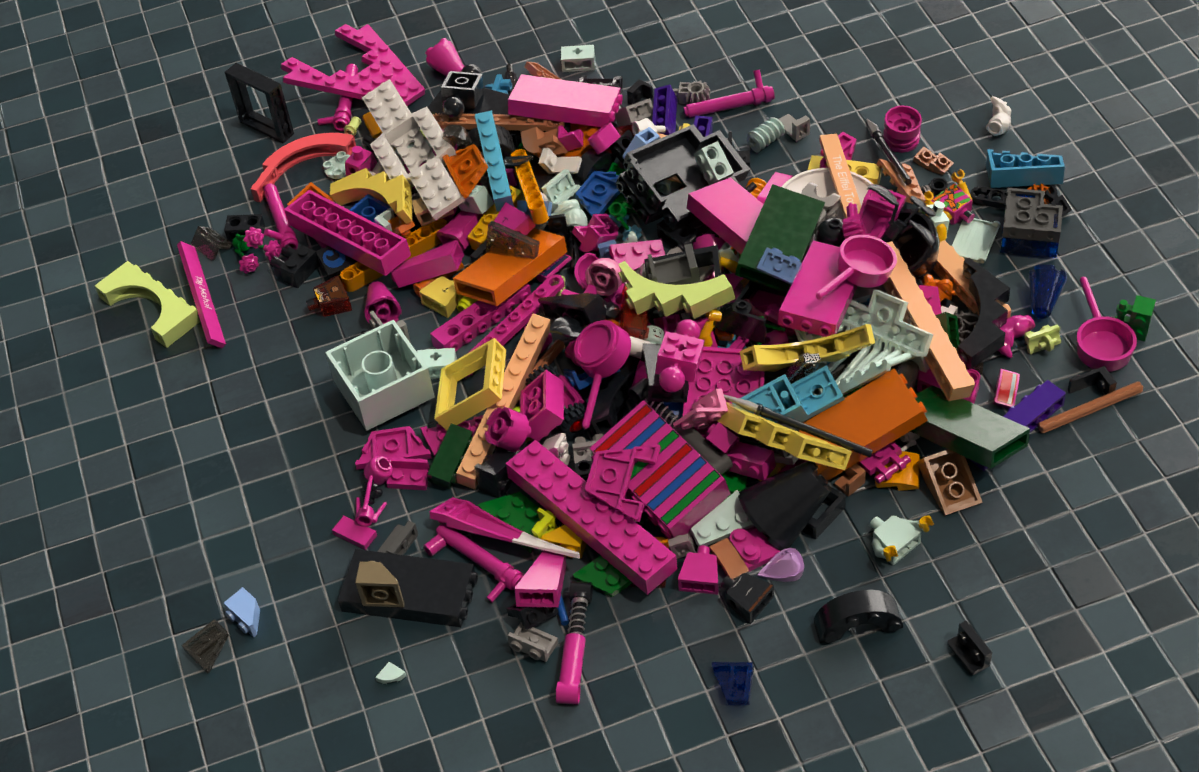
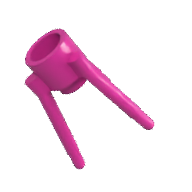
[355,475,387,527]

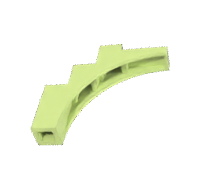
[618,261,735,319]

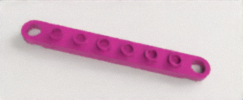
[463,275,565,379]

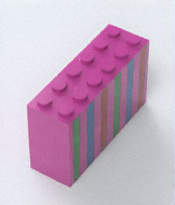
[590,400,730,539]

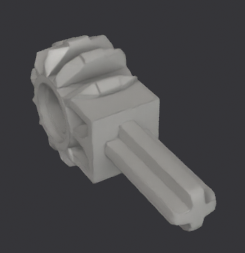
[673,80,710,105]

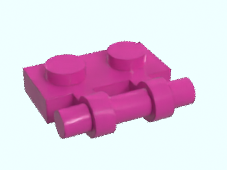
[858,442,911,484]

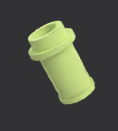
[344,116,362,136]

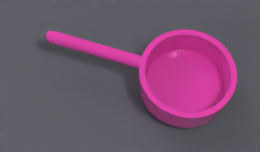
[816,235,897,299]
[1077,277,1137,372]
[574,320,631,429]

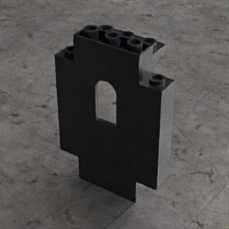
[616,124,750,231]

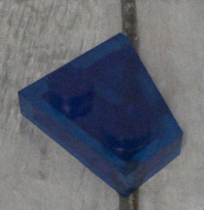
[712,662,754,705]

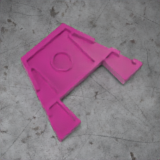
[585,444,661,522]

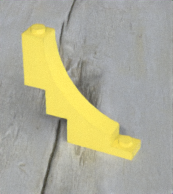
[329,168,412,224]
[717,402,852,470]

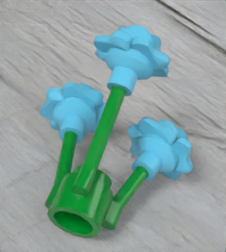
[608,202,642,241]

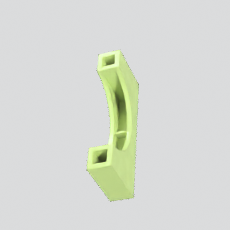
[95,261,200,348]

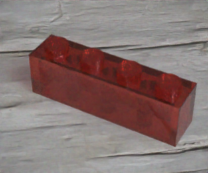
[620,282,649,340]

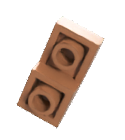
[912,147,954,175]
[709,538,749,580]

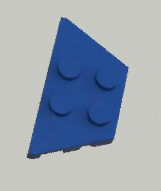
[575,171,621,216]

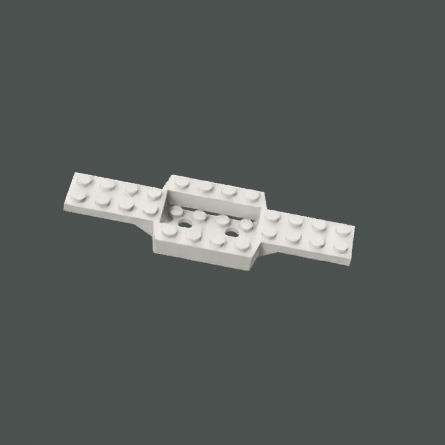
[362,79,465,221]

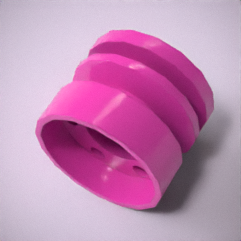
[883,105,922,153]

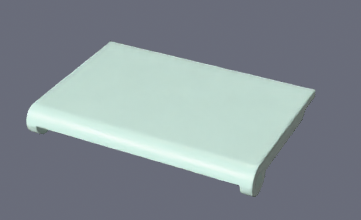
[952,218,1000,264]

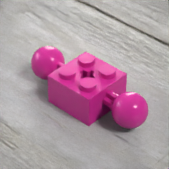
[655,319,704,392]

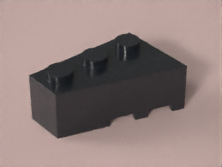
[474,443,528,498]

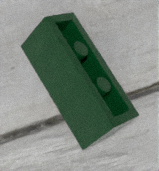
[427,423,473,489]

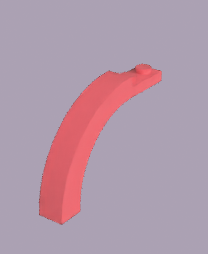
[251,133,356,202]

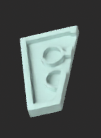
[690,490,755,547]

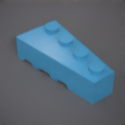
[986,149,1065,188]

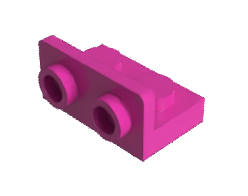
[387,457,430,490]

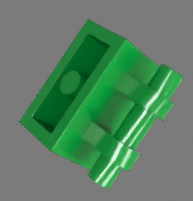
[1115,295,1156,341]

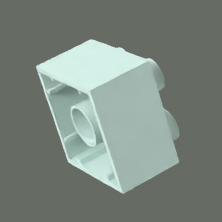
[325,320,435,431]

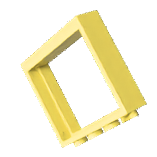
[434,338,506,430]

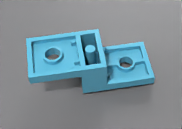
[732,365,845,423]

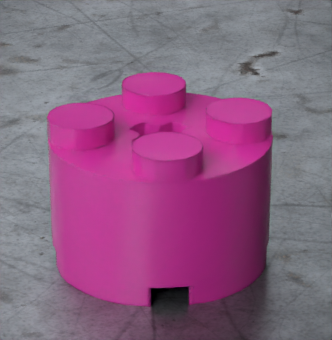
[485,407,531,452]

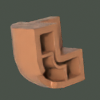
[521,127,568,158]

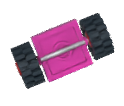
[525,364,592,440]

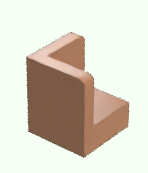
[835,464,866,497]

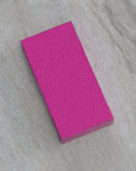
[332,516,377,550]

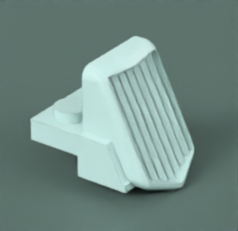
[541,169,584,213]

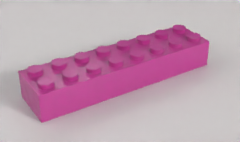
[284,190,411,276]

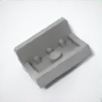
[507,623,558,662]

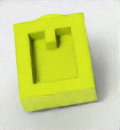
[532,507,558,539]

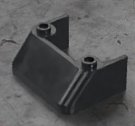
[714,278,787,344]

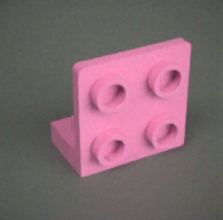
[673,389,728,429]

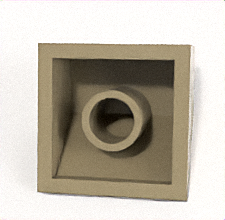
[356,561,405,607]

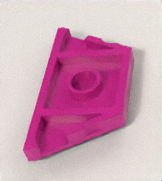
[355,426,431,469]

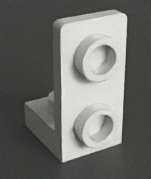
[539,148,582,174]

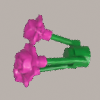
[233,227,282,274]

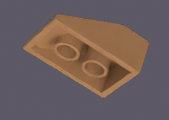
[917,449,983,516]

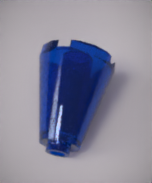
[1029,264,1067,319]

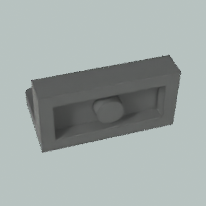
[377,521,418,555]

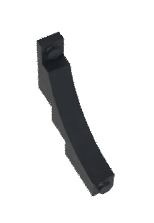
[957,258,1010,370]

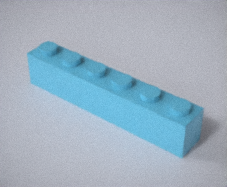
[475,110,514,211]

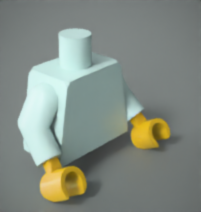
[870,516,934,565]

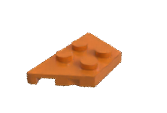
[442,144,488,199]

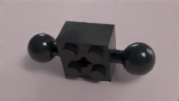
[441,64,484,119]

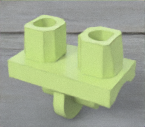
[1024,325,1061,354]

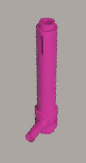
[318,64,358,131]
[683,70,775,118]
[263,183,298,249]
[436,523,523,603]

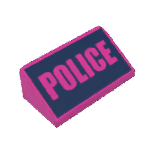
[536,254,572,282]

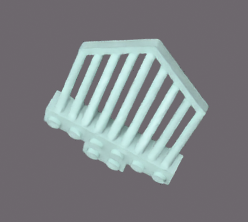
[795,290,934,396]

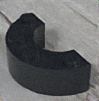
[814,590,903,643]

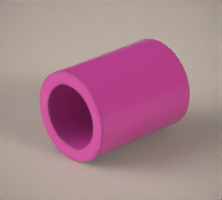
[423,534,446,557]

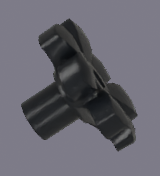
[362,480,383,505]

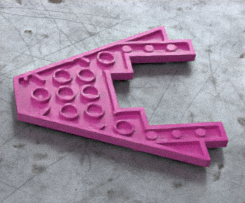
[281,24,425,106]

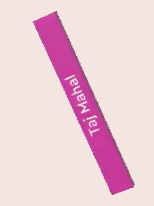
[177,241,226,348]

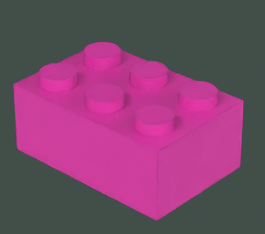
[520,370,564,441]

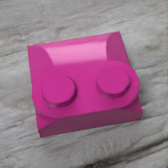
[728,527,780,572]

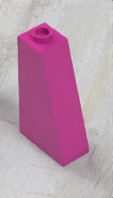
[391,240,464,288]
[515,550,567,607]

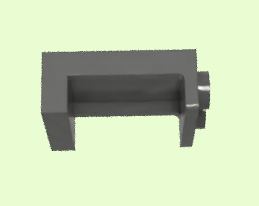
[646,243,701,285]

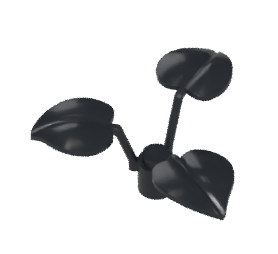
[867,184,936,247]
[549,300,633,363]

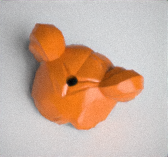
[922,274,956,302]

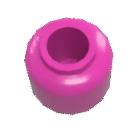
[364,456,393,485]

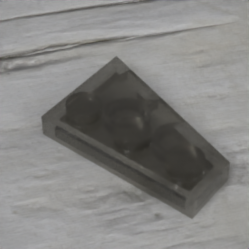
[785,353,821,384]

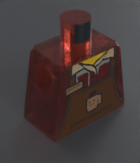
[306,276,352,317]

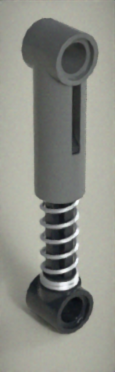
[628,378,732,475]

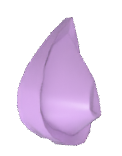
[758,548,804,582]

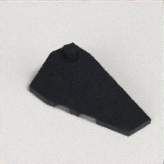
[538,293,607,328]

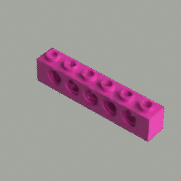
[430,284,531,351]

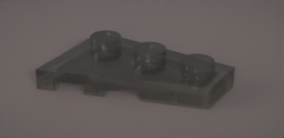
[485,221,540,259]

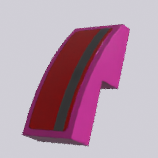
[993,369,1020,409]

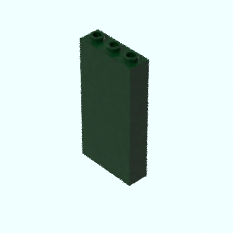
[735,184,825,293]
[910,385,1030,469]

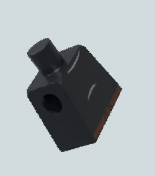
[721,573,774,624]

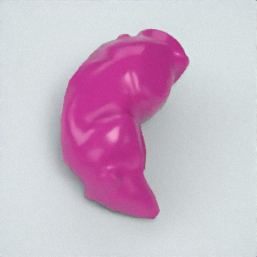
[997,315,1035,358]

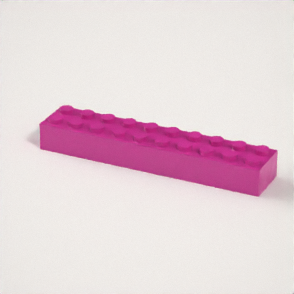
[506,440,677,595]

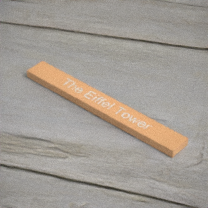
[819,134,861,218]

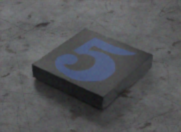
[316,246,358,279]

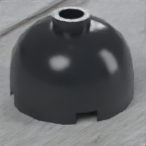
[815,218,845,247]

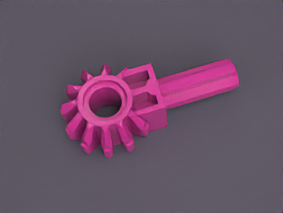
[842,202,866,239]

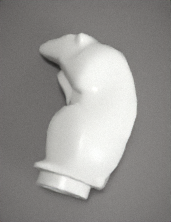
[986,96,1012,136]

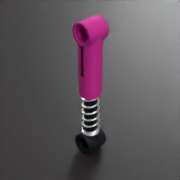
[556,581,593,704]

